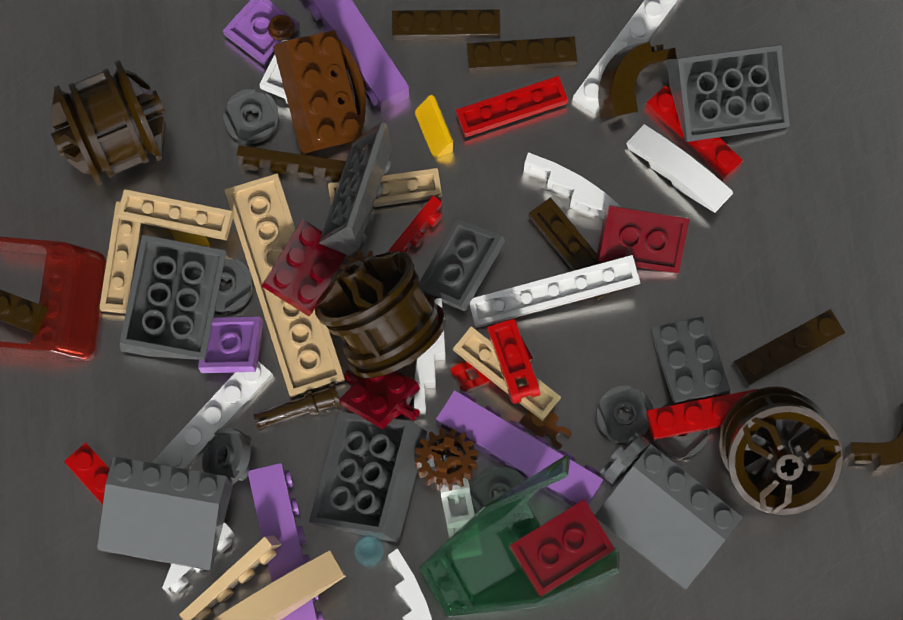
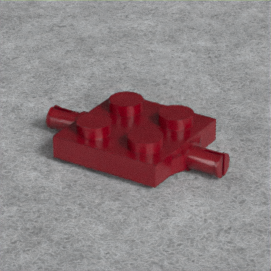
[339,370,420,429]

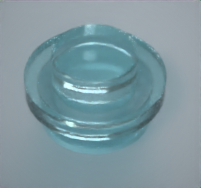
[354,537,384,566]

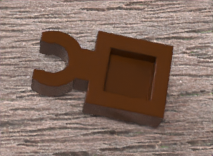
[519,410,572,450]

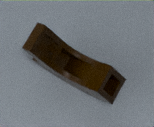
[598,41,677,118]
[845,402,903,471]

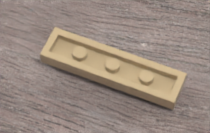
[328,168,442,207]
[117,189,234,241]
[99,201,143,314]
[453,326,561,421]
[179,535,281,620]

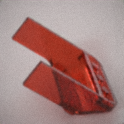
[0,237,107,362]

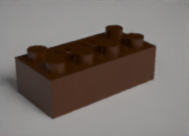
[273,30,366,154]

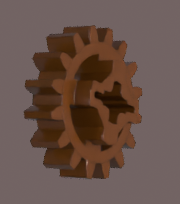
[414,428,478,491]

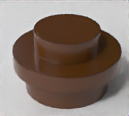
[268,15,295,40]

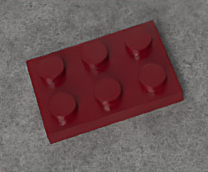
[596,205,690,274]
[261,219,346,316]
[509,499,615,597]

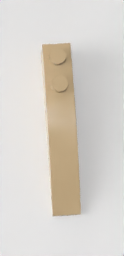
[213,550,346,620]

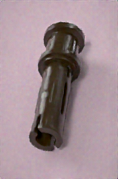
[253,383,342,430]

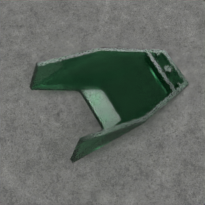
[420,455,620,617]

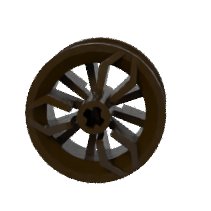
[51,60,166,186]
[315,251,447,378]
[719,386,843,515]

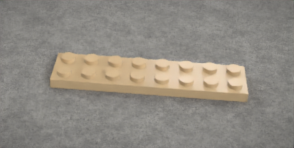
[224,174,345,398]

